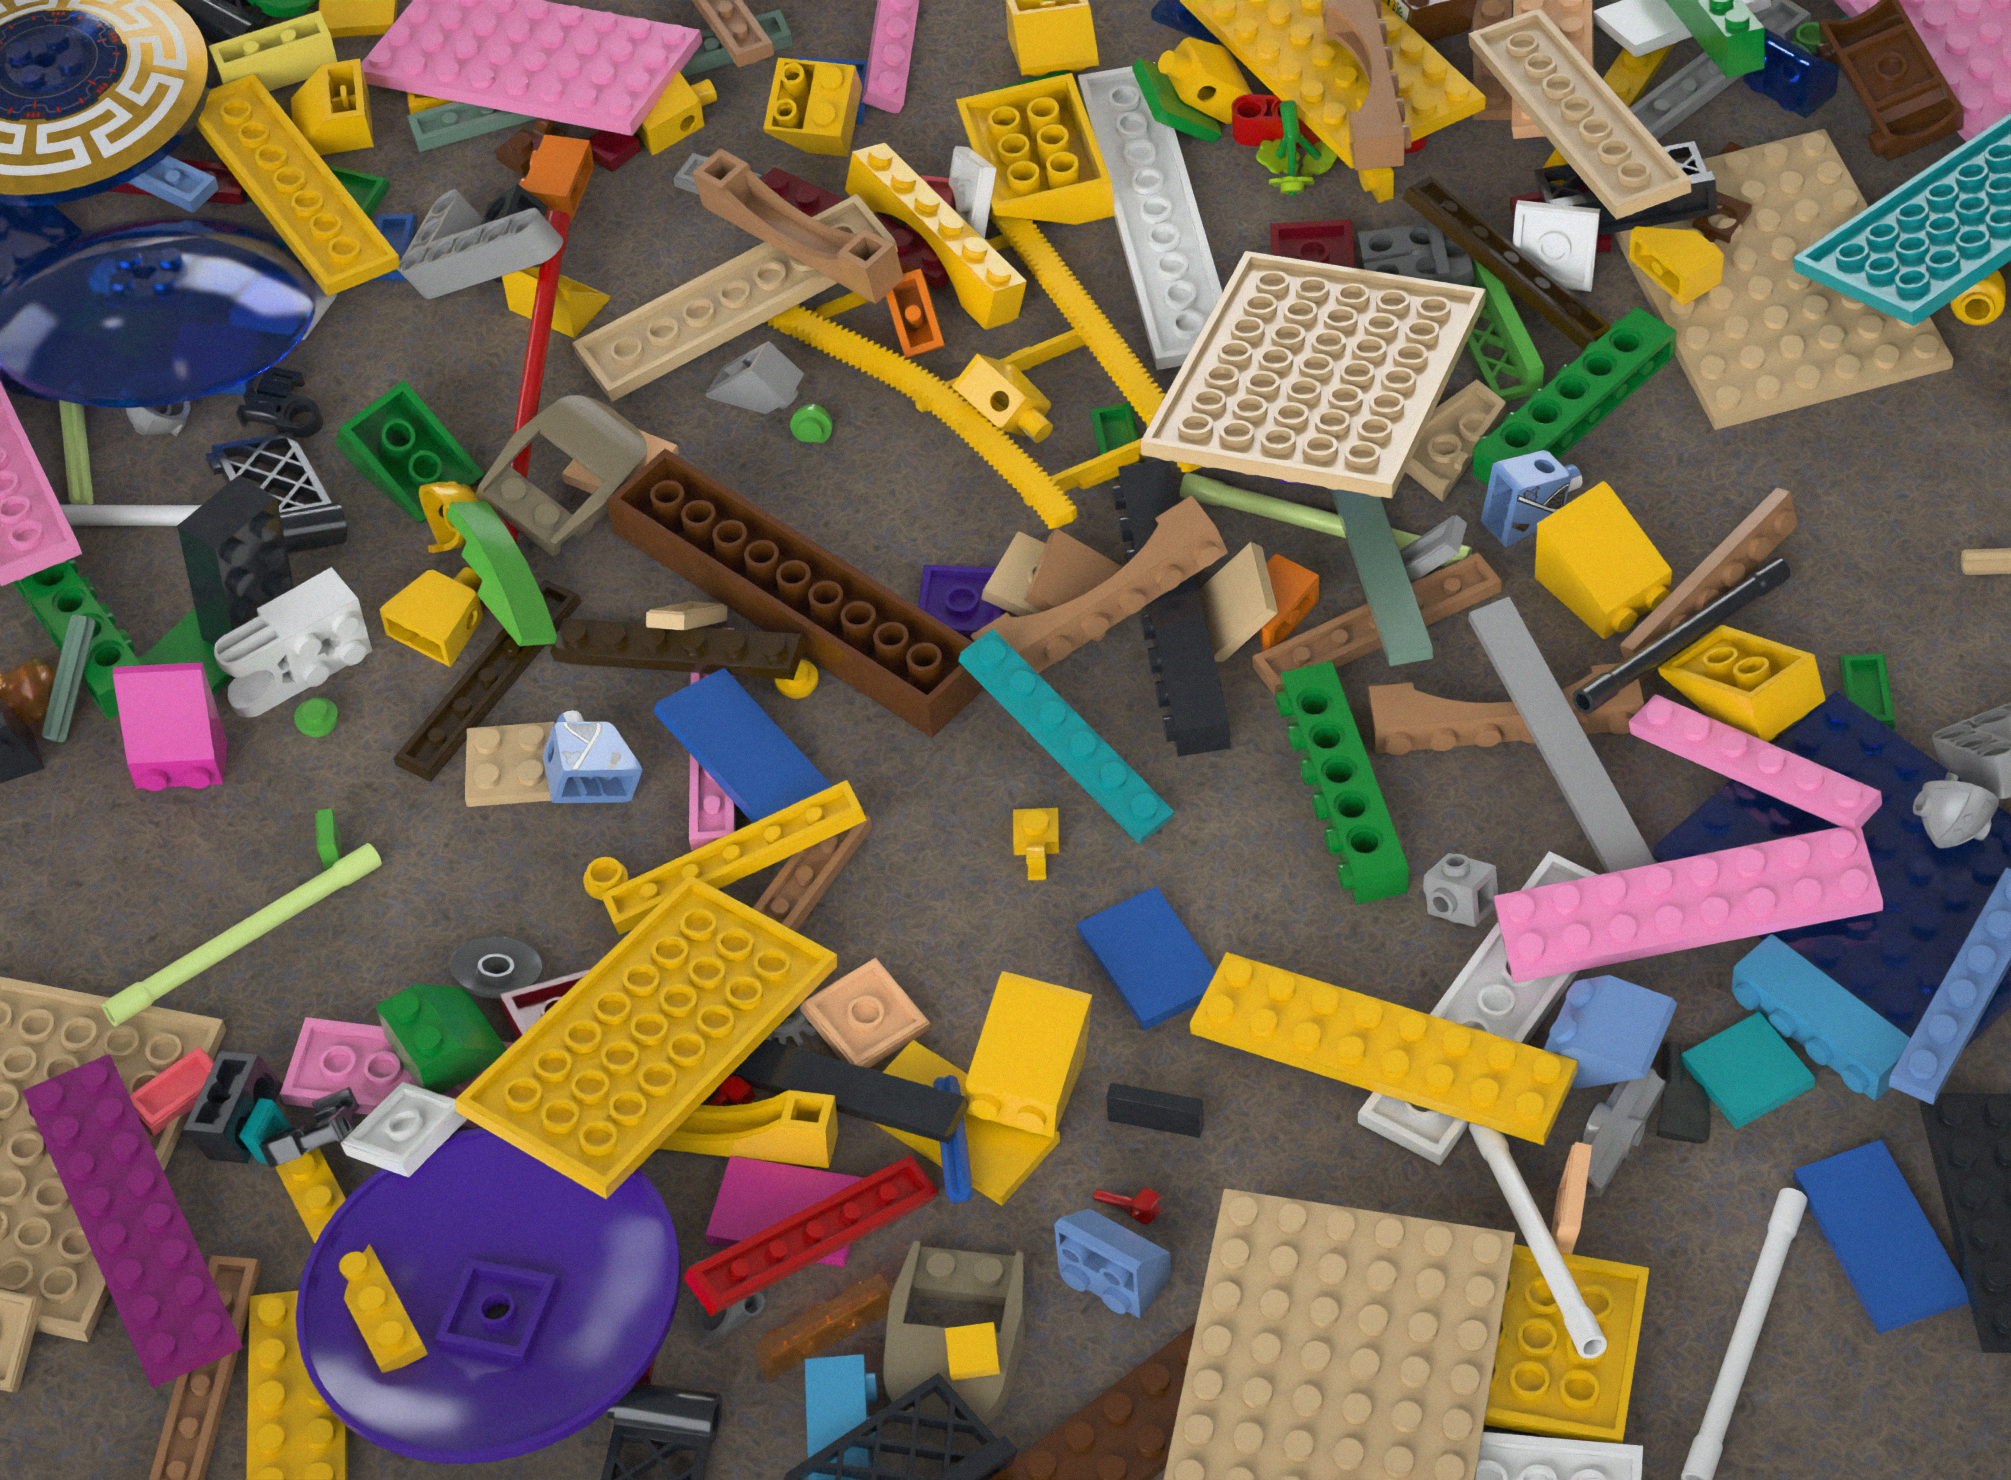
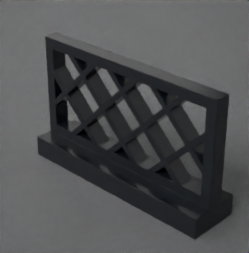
[1534,141,1717,236]
[784,1373,1018,1480]

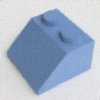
[1543,975,1677,1089]

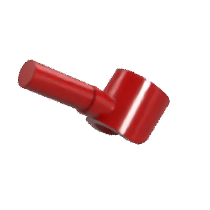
[704,1076,756,1106]
[1093,1187,1163,1224]

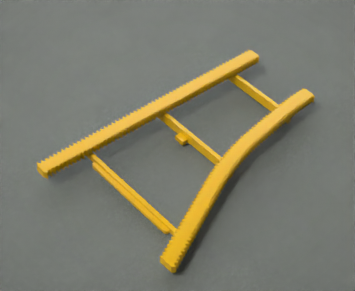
[763,205,1202,529]

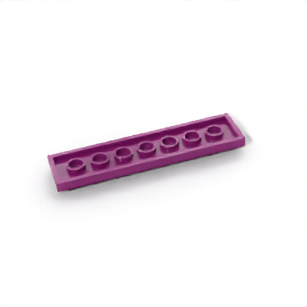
[22,1054,243,1388]

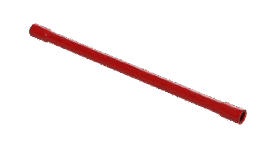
[483,210,570,611]

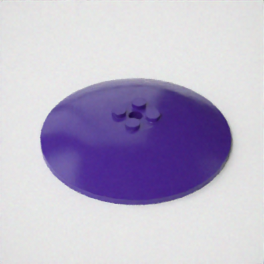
[296,1127,681,1464]

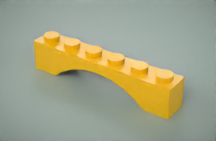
[845,143,1027,330]
[657,1090,838,1169]

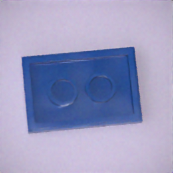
[1076,886,1216,1031]

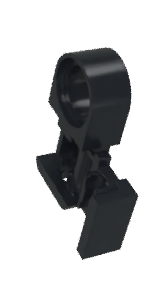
[236,366,323,438]
[259,1087,360,1167]

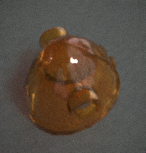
[0,655,56,723]

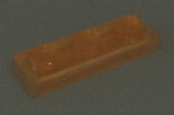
[754,1273,891,1382]

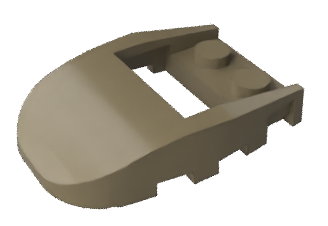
[475,395,647,557]
[882,1241,1027,1429]

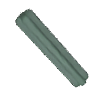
[41,614,96,742]

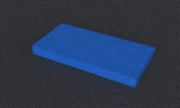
[653,668,832,823]
[1793,1139,1969,1334]

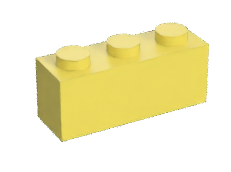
[208,11,337,92]

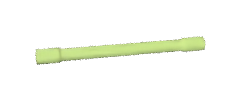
[1180,472,1472,567]
[101,843,382,1026]

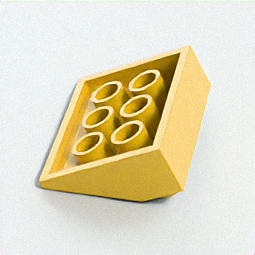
[956,73,1114,225]

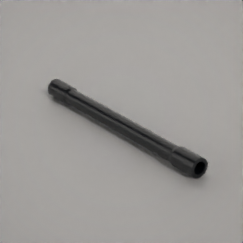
[1572,557,1791,714]

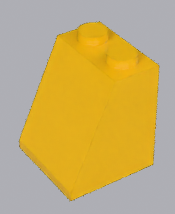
[1535,481,1672,640]
[965,971,1092,1138]

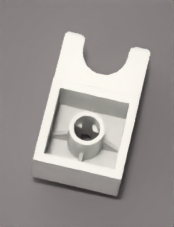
[214,567,372,718]

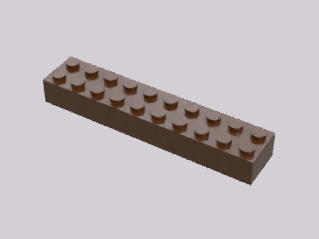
[607,448,984,738]

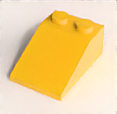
[1658,625,1826,742]

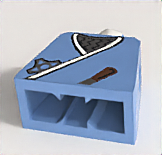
[1480,450,1582,548]
[543,710,643,803]

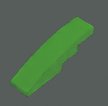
[446,501,558,646]

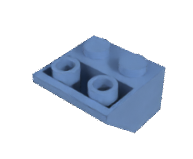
[1054,1208,1172,1319]

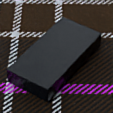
[1106,1083,1204,1138]

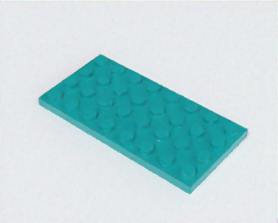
[1793,113,2011,326]

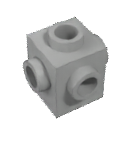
[1423,853,1498,927]

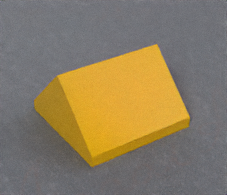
[502,266,611,339]

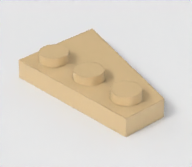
[1405,379,1506,502]

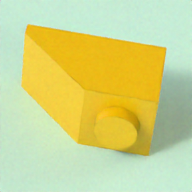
[1629,226,1724,306]

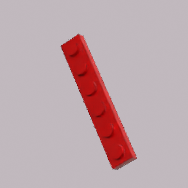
[683,1155,938,1316]

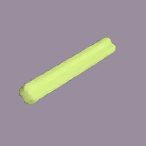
[58,379,94,505]

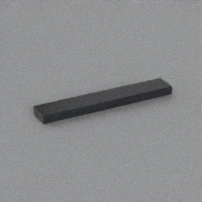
[727,1039,969,1144]

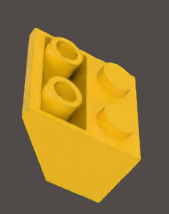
[1006,0,1099,76]
[291,58,374,156]
[763,58,862,157]

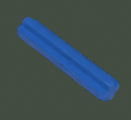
[933,1075,973,1204]

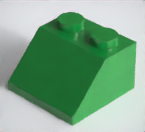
[376,984,507,1094]

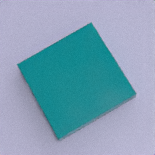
[1681,1012,1816,1130]

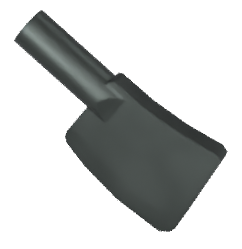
[1656,1041,1710,1144]

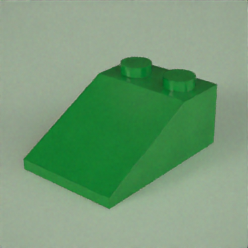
[335,380,485,524]

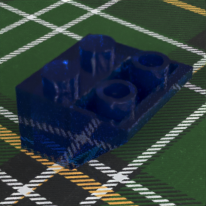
[1743,24,1839,119]

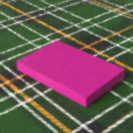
[705,1155,864,1267]

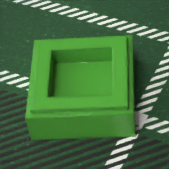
[315,808,341,870]

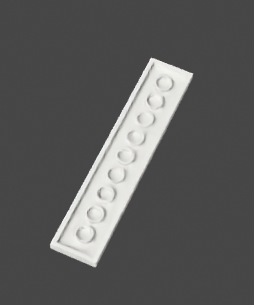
[1078,62,1222,370]

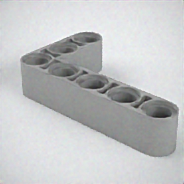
[398,189,563,300]
[1932,702,2011,799]

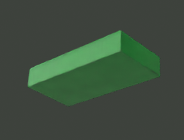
[1090,403,1145,477]
[1839,653,1896,733]

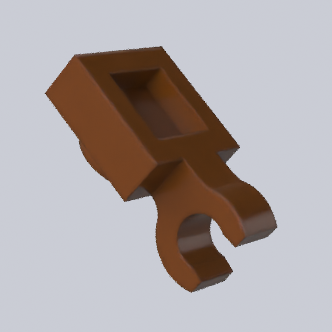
[495,118,565,177]

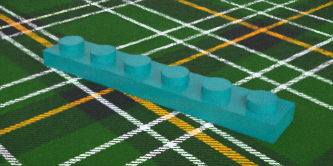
[958,629,1175,844]

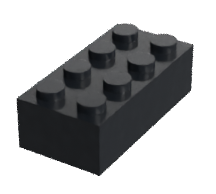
[177,475,294,647]

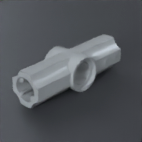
[1582,1068,1665,1198]

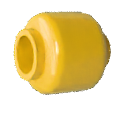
[1950,270,2006,326]

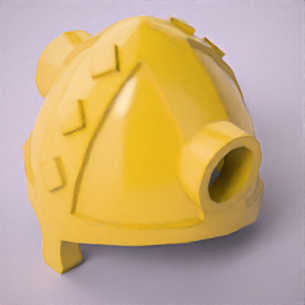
[419,481,479,553]

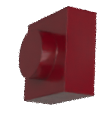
[588,130,640,172]

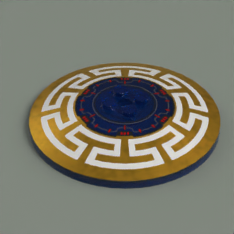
[0,0,211,206]

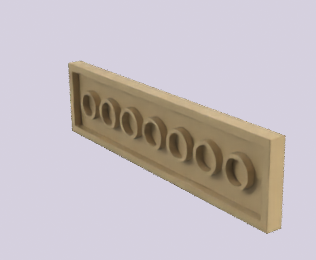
[1468,8,1691,220]
[572,194,898,402]

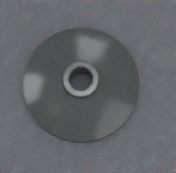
[450,937,542,998]

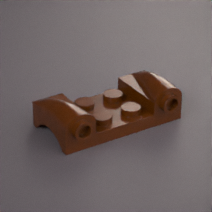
[1816,0,1964,162]

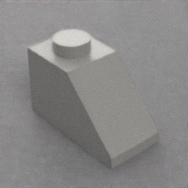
[705,341,804,414]

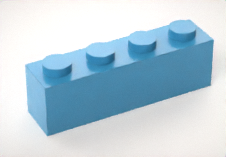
[1731,933,1911,1101]
[805,1354,881,1480]

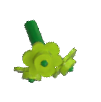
[1256,100,1337,196]

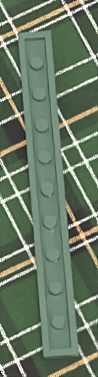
[407,9,793,152]

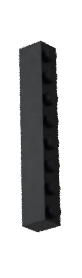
[1112,460,1230,757]

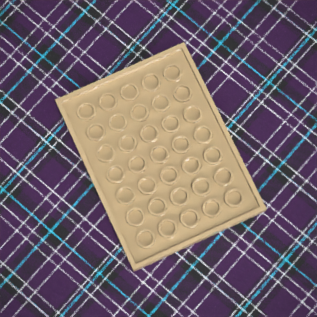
[1613,129,1954,430]
[1141,251,1486,498]
[0,977,226,1342]
[1163,1189,1515,1480]

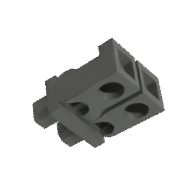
[1358,220,1475,285]

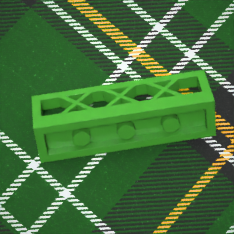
[1464,257,1544,401]

